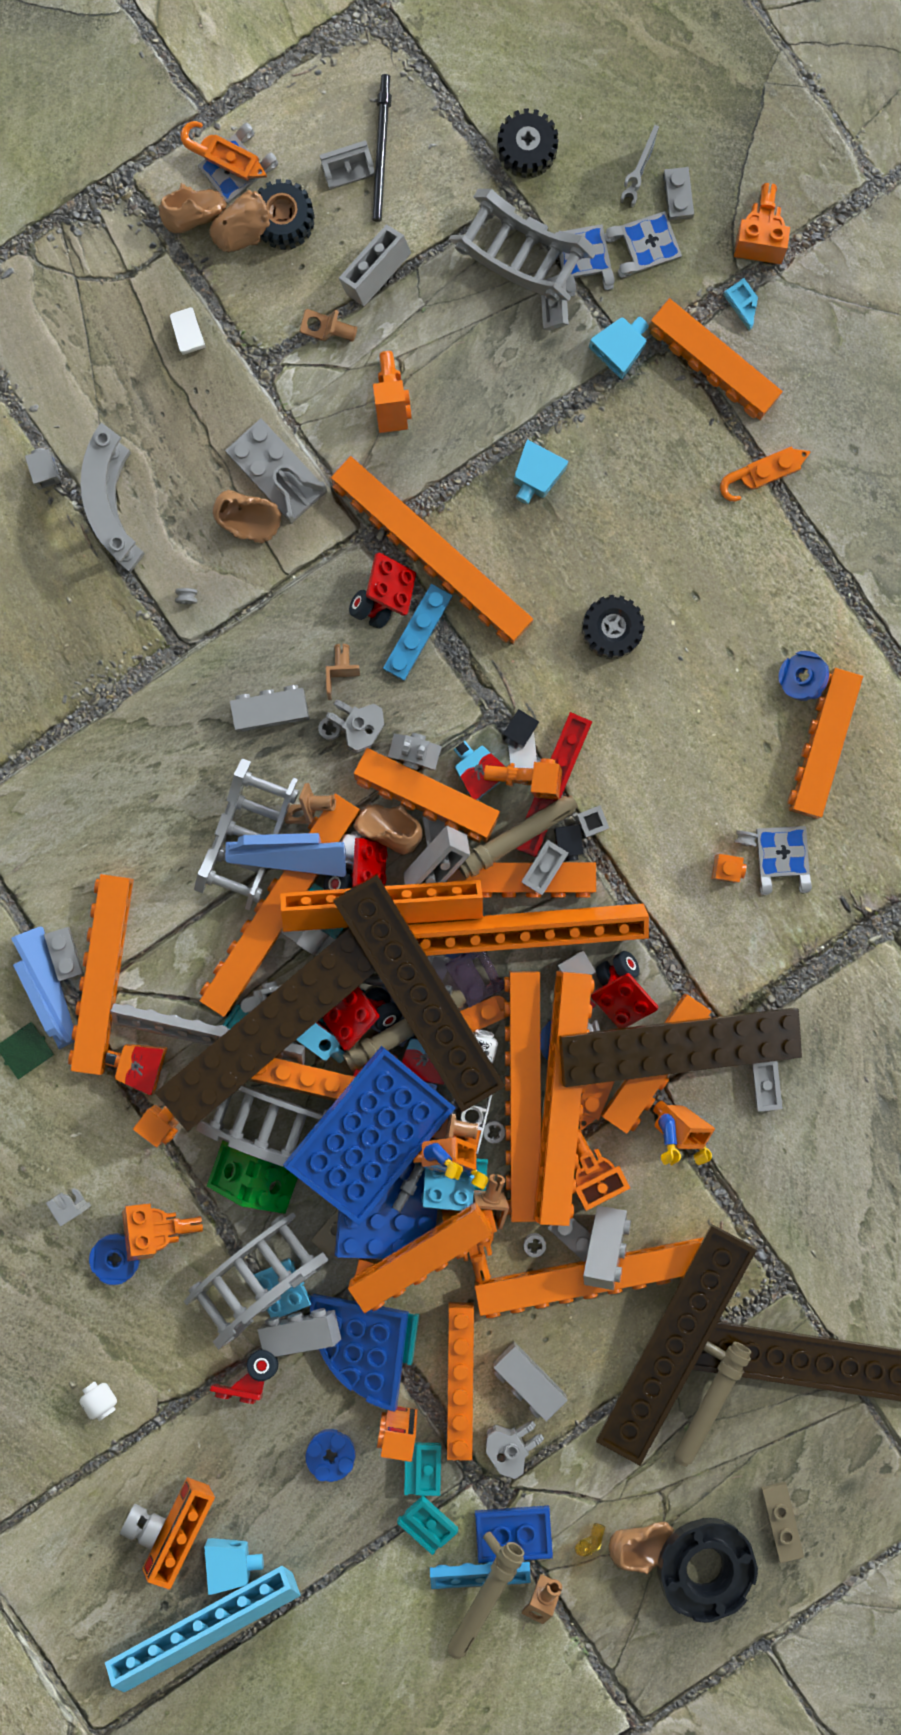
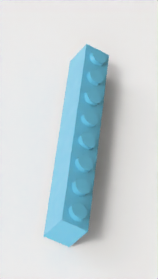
[105,1566,301,1693]

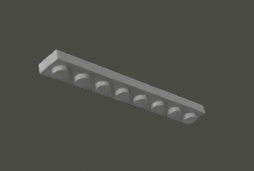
[111,1003,306,1065]

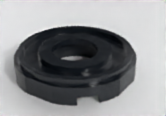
[657,1518,758,1623]

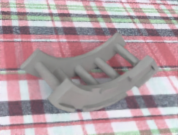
[449,189,598,302]
[81,422,145,573]
[194,759,299,911]
[196,1084,328,1167]
[184,1213,329,1350]

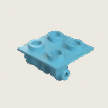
[421,1168,474,1211]
[253,1258,311,1318]

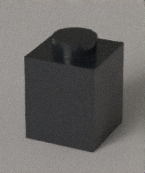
[502,709,539,750]
[554,825,584,862]

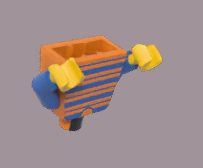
[653,1101,715,1166]
[413,1137,488,1190]

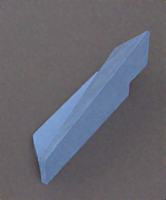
[225,833,346,877]
[11,927,75,1049]

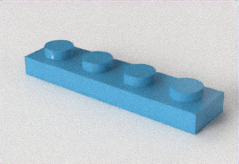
[383,584,453,681]
[430,1562,531,1589]

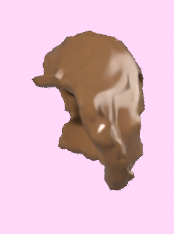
[158,183,227,233]
[209,190,271,253]
[213,490,282,543]
[354,804,423,855]
[608,1522,674,1574]

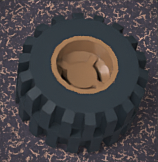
[258,179,315,250]

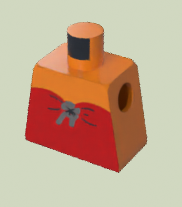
[105,1044,167,1095]

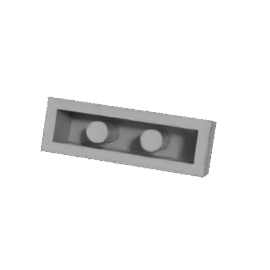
[339,224,411,306]
[230,685,310,732]
[404,826,470,885]
[583,1206,631,1290]
[257,1308,341,1357]
[493,1342,568,1422]

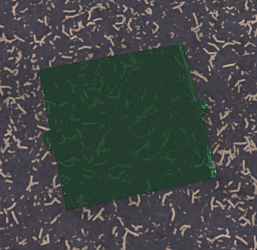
[0,1022,55,1080]

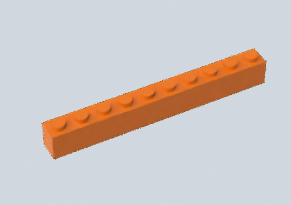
[331,456,533,644]
[199,793,361,1017]
[407,904,649,956]
[504,971,541,1222]
[534,971,594,1226]
[474,1237,704,1318]

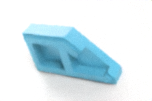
[723,278,758,330]

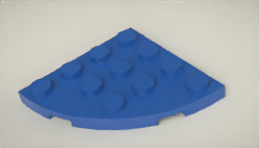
[310,1294,409,1412]

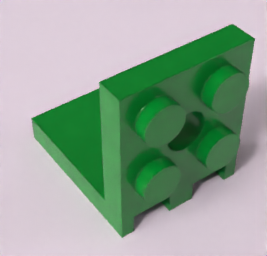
[206,1140,298,1214]

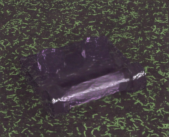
[445,951,504,1008]

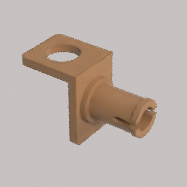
[299,309,357,342]
[326,644,360,700]
[284,783,336,824]
[432,1114,478,1139]
[473,1174,509,1230]
[522,1575,562,1624]

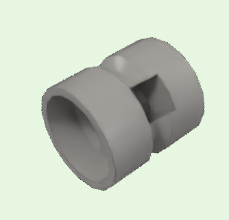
[120,1504,166,1550]

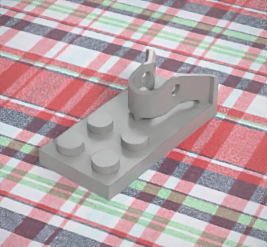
[225,418,327,524]

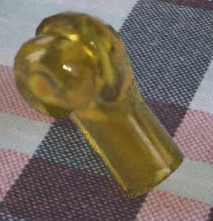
[575,1523,605,1557]

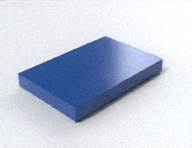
[475,1505,553,1563]

